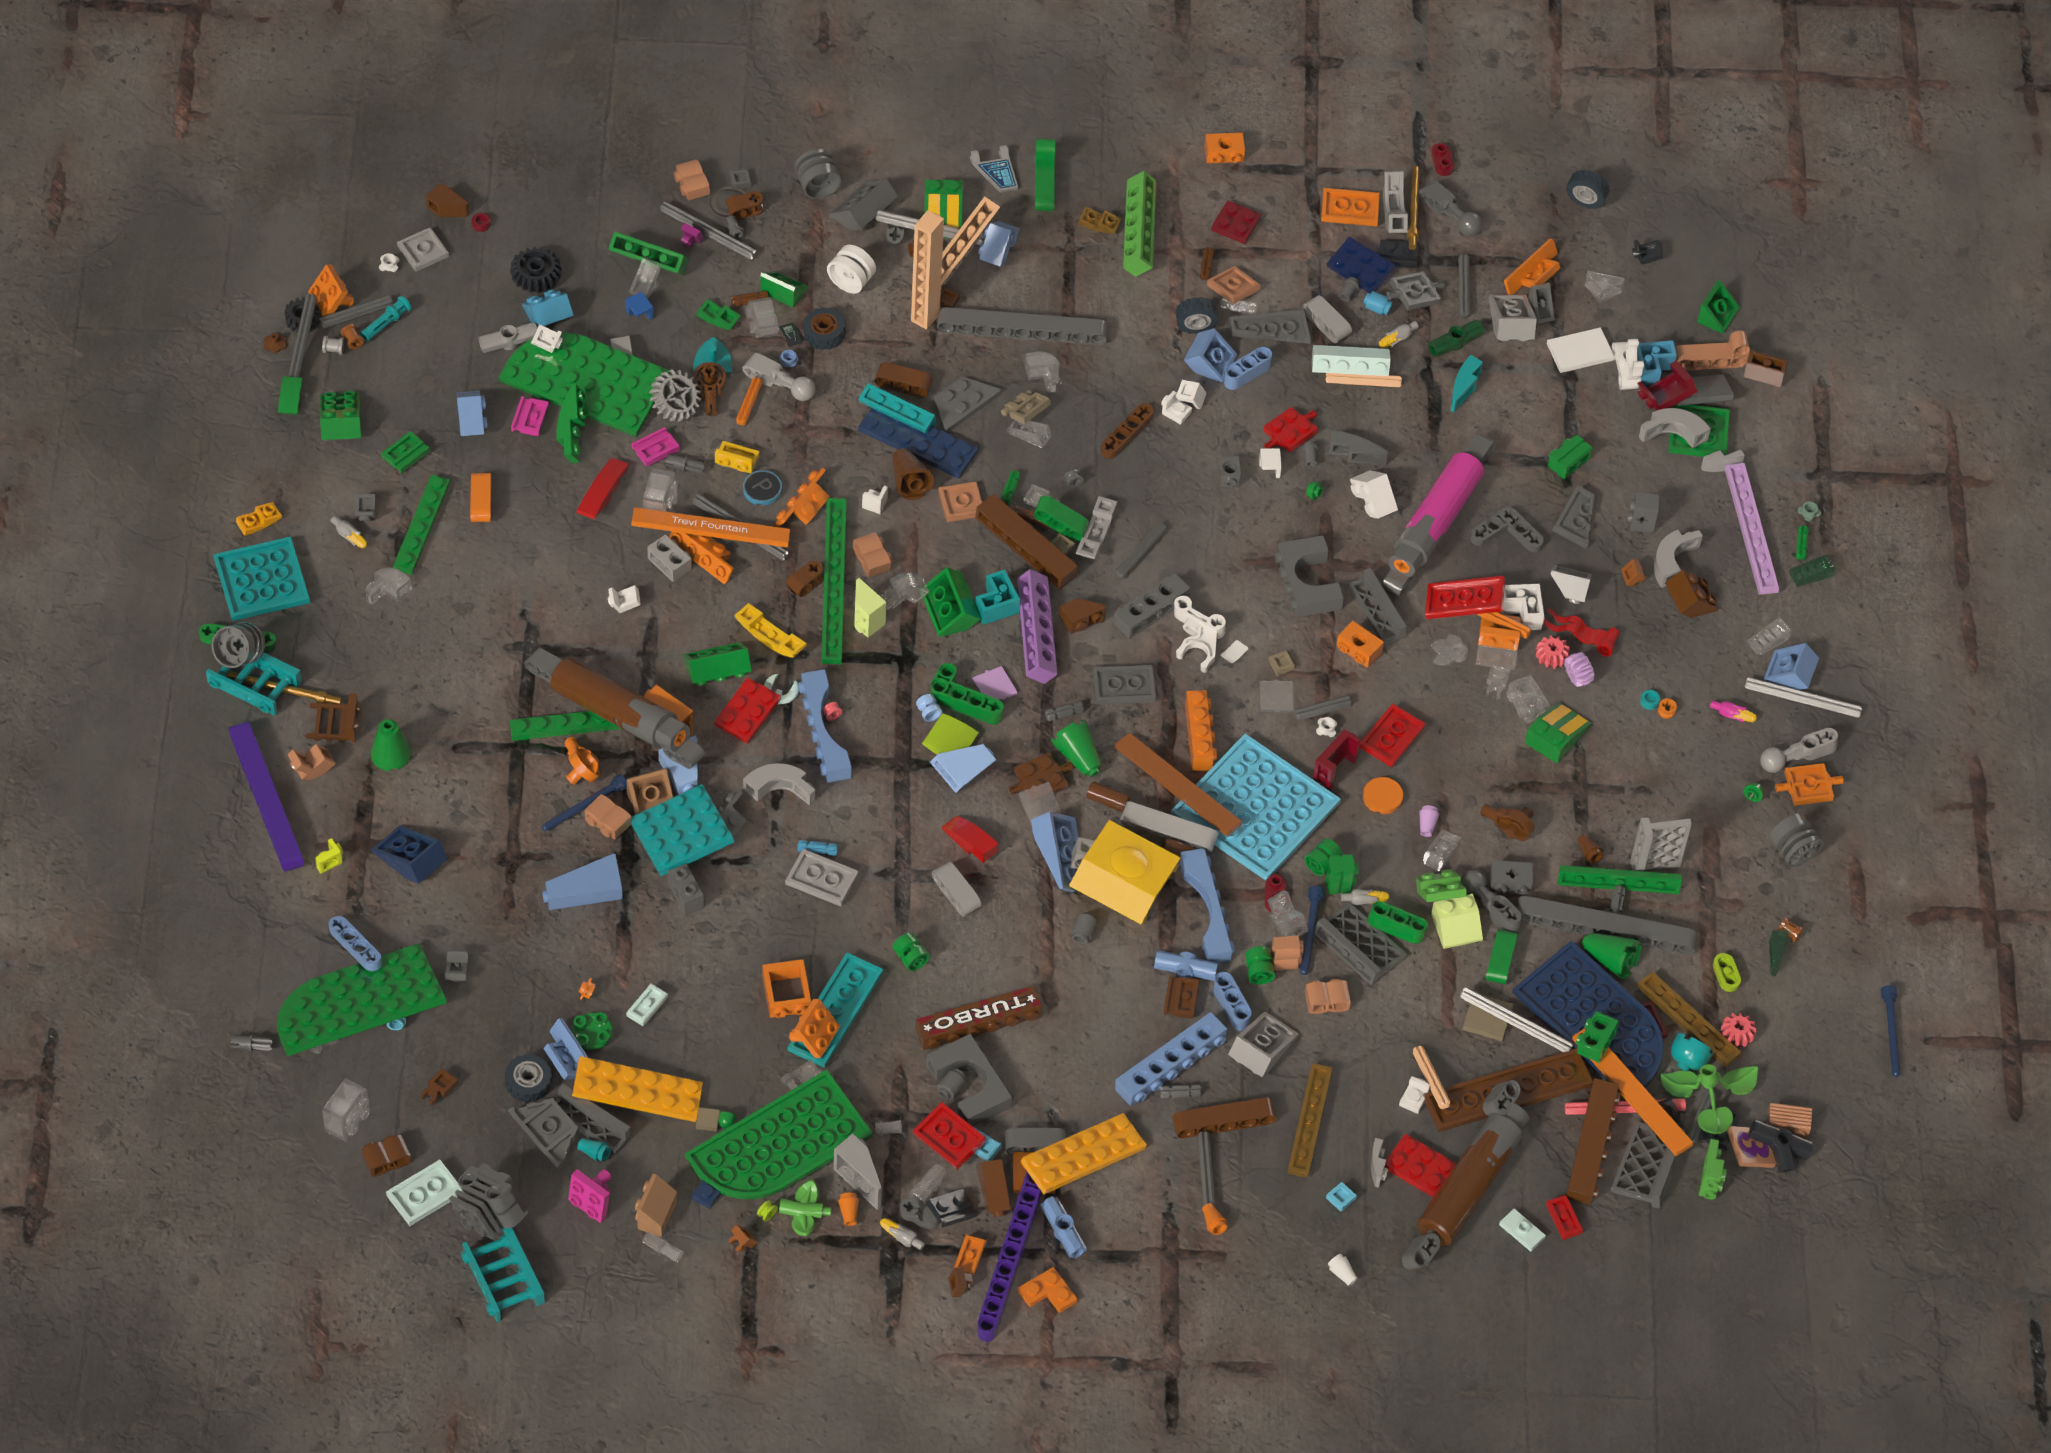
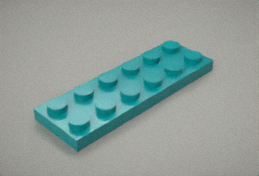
[788,953,883,1068]

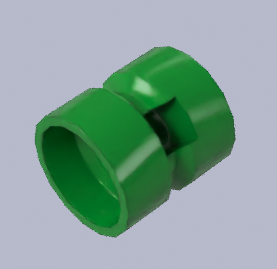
[1304,838,1343,876]
[892,932,930,972]
[1245,946,1275,985]

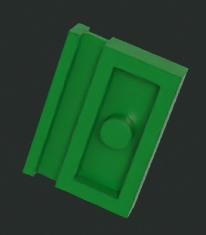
[382,431,430,474]

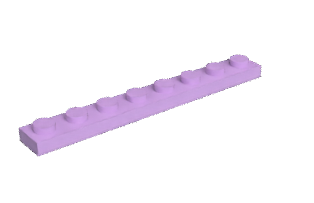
[1725,463,1779,595]

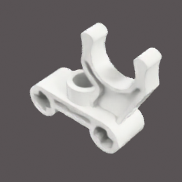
[1612,339,1644,390]
[1174,596,1225,673]

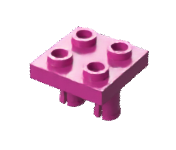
[568,1169,611,1223]

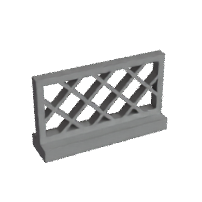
[1630,817,1692,872]

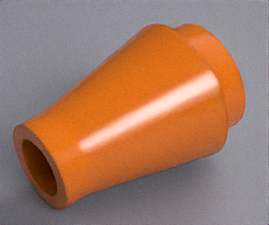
[838,1193,859,1226]
[1202,1203,1227,1235]

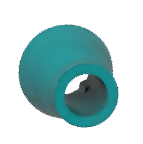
[578,1138,611,1162]

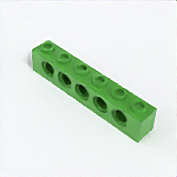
[1123,171,1156,277]

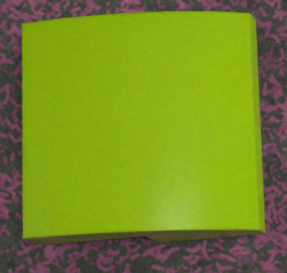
[922,713,979,755]

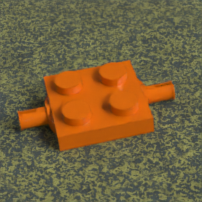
[1775,763,1844,806]

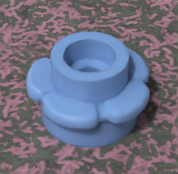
[779,350,798,367]

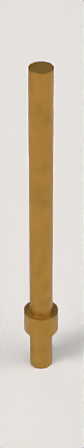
[1407,166,1420,250]
[225,671,342,704]

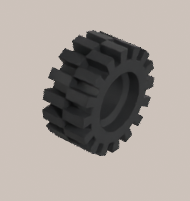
[285,297,320,333]

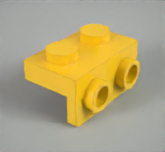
[715,441,759,473]

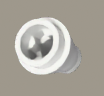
[1328,1254,1358,1286]

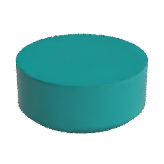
[1640,690,1661,710]

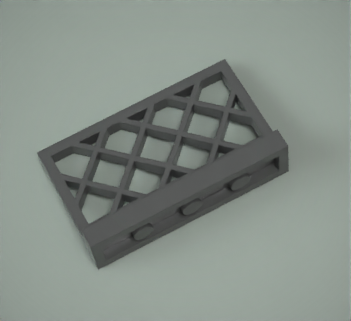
[1314,903,1408,986]
[1611,1121,1685,1209]

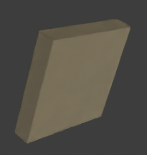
[1462,995,1514,1041]

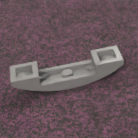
[1076,496,1117,559]

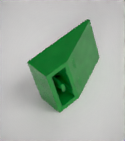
[320,391,361,440]

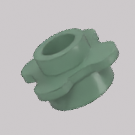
[1798,501,1821,522]

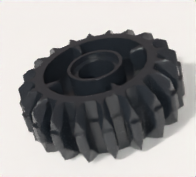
[510,246,562,294]

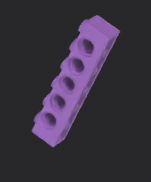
[1017,569,1057,684]

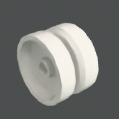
[827,244,876,294]

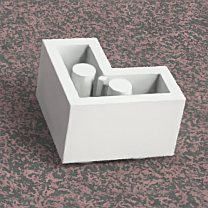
[1350,470,1398,518]
[1500,584,1544,630]

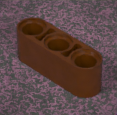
[874,362,933,397]

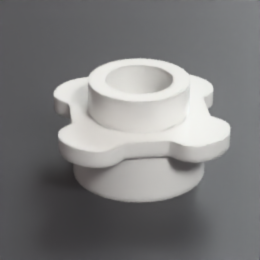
[379,253,399,272]
[1316,717,1337,737]

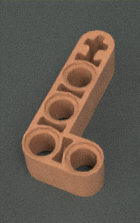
[1675,331,1750,370]

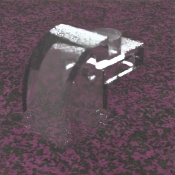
[1024,352,1059,393]
[365,568,411,605]
[880,572,929,610]
[1268,890,1309,937]

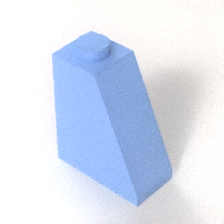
[659,735,698,795]
[930,744,996,793]

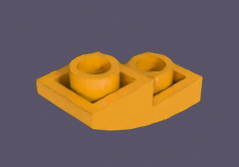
[236,502,282,536]

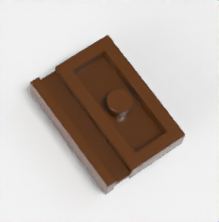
[1164,976,1199,1019]

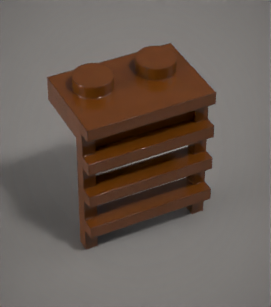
[306,693,361,743]

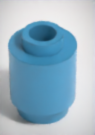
[1363,291,1393,315]

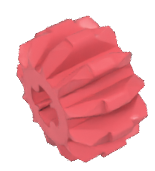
[1536,635,1570,670]
[1721,1013,1757,1048]

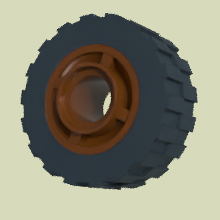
[803,307,846,350]

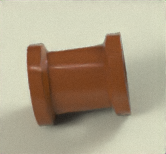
[341,324,364,350]
[1777,917,1804,943]

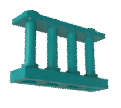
[206,652,302,716]
[461,1227,545,1322]

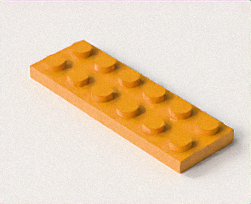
[572,1056,703,1122]
[1021,1113,1147,1194]

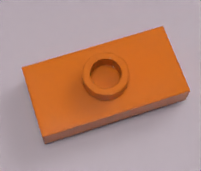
[953,1234,986,1278]

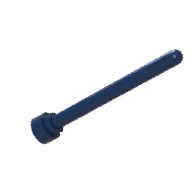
[542,774,627,831]
[1300,886,1325,975]
[1881,985,1900,1077]

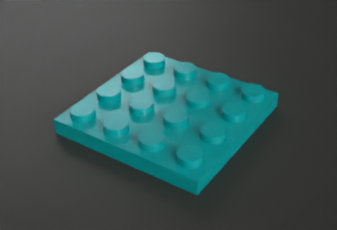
[213,537,310,621]
[631,784,734,877]

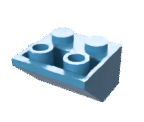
[522,289,573,328]

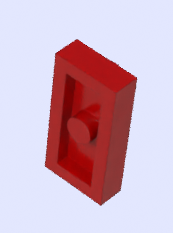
[1546,1195,1583,1240]

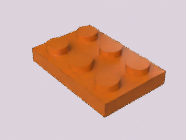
[1321,188,1379,227]

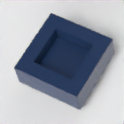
[692,1180,721,1209]

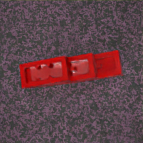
[577,457,629,519]

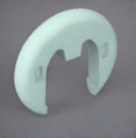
[764,674,799,704]

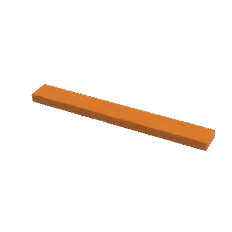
[1573,1029,1693,1156]

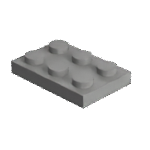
[785,849,859,907]

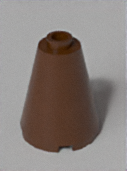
[892,448,934,500]

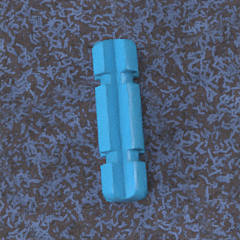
[797,840,838,856]

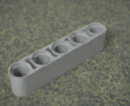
[1120,801,1219,852]

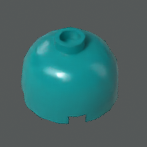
[1671,1033,1714,1072]

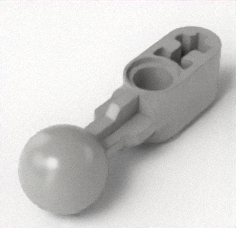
[742,353,816,401]
[1760,728,1838,773]

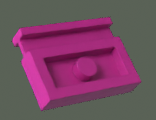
[511,396,549,437]
[631,427,680,467]

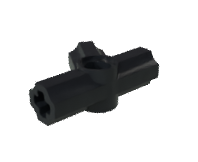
[1748,1120,1813,1173]

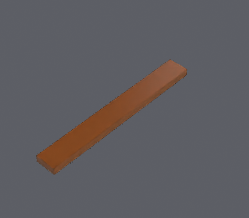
[1115,733,1242,837]

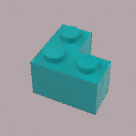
[975,570,1020,625]

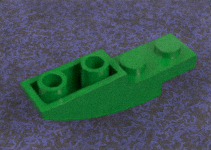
[556,384,587,464]

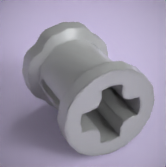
[322,336,344,355]

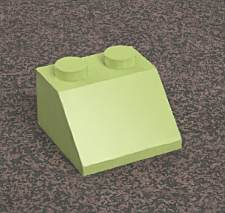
[855,578,886,638]
[1431,894,1483,949]

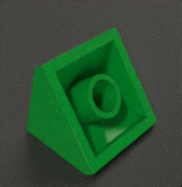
[761,271,808,308]
[1697,280,1740,333]

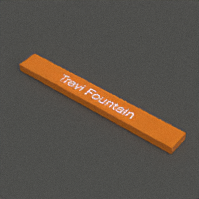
[631,507,790,548]

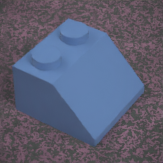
[1184,328,1237,382]
[1764,643,1819,690]

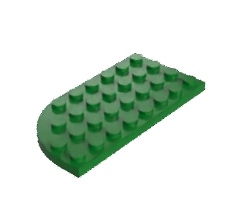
[498,332,669,437]
[277,943,446,1056]
[684,1069,873,1199]

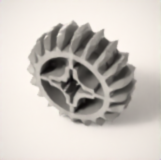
[649,370,701,422]

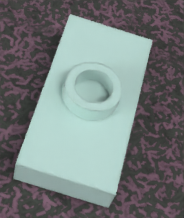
[626,984,668,1027]
[1499,1209,1546,1252]

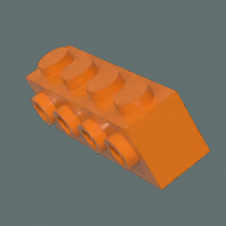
[1185,690,1217,771]

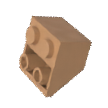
[635,1174,677,1237]

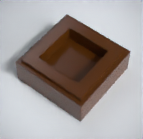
[940,287,960,308]

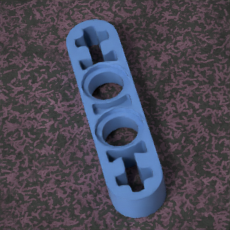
[328,916,382,971]

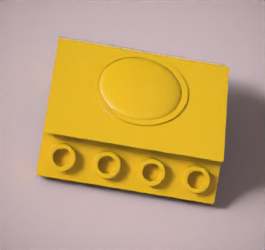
[1069,820,1180,924]

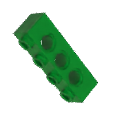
[608,232,689,276]

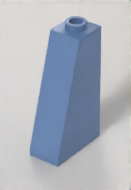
[542,854,622,910]

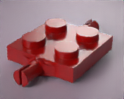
[1263,407,1318,452]

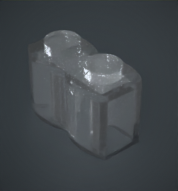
[745,297,779,338]

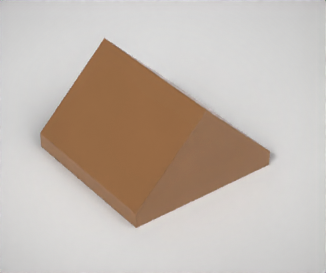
[627,768,673,815]

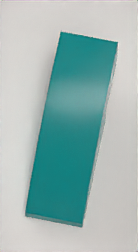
[1451,355,1483,413]

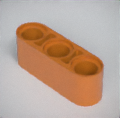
[470,473,491,522]

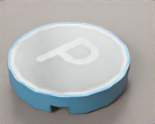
[743,470,782,506]

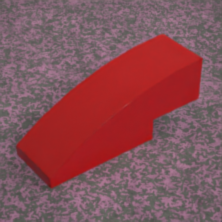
[942,816,999,863]

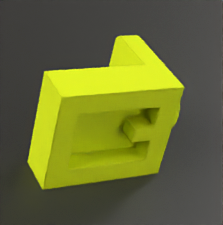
[316,838,343,874]

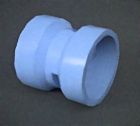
[916,694,942,722]

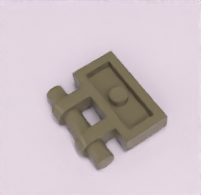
[1001,390,1051,424]

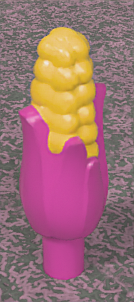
[1710,700,1757,723]

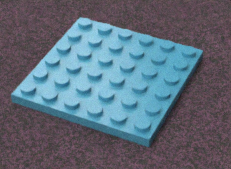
[1171,734,1341,881]

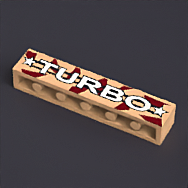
[941,197,1000,290]

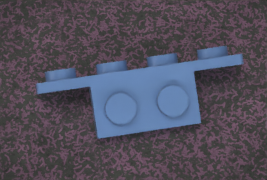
[544,1018,588,1080]

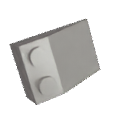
[1489,294,1537,341]
[1228,1012,1299,1077]
[834,1134,881,1210]

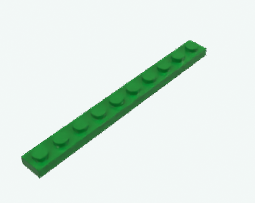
[821,498,846,664]

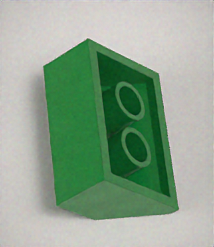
[920,567,981,637]
[682,642,751,686]

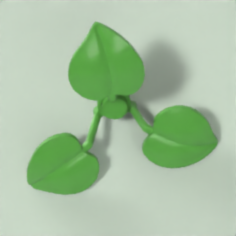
[1661,1064,1758,1134]

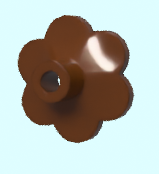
[264,333,286,353]

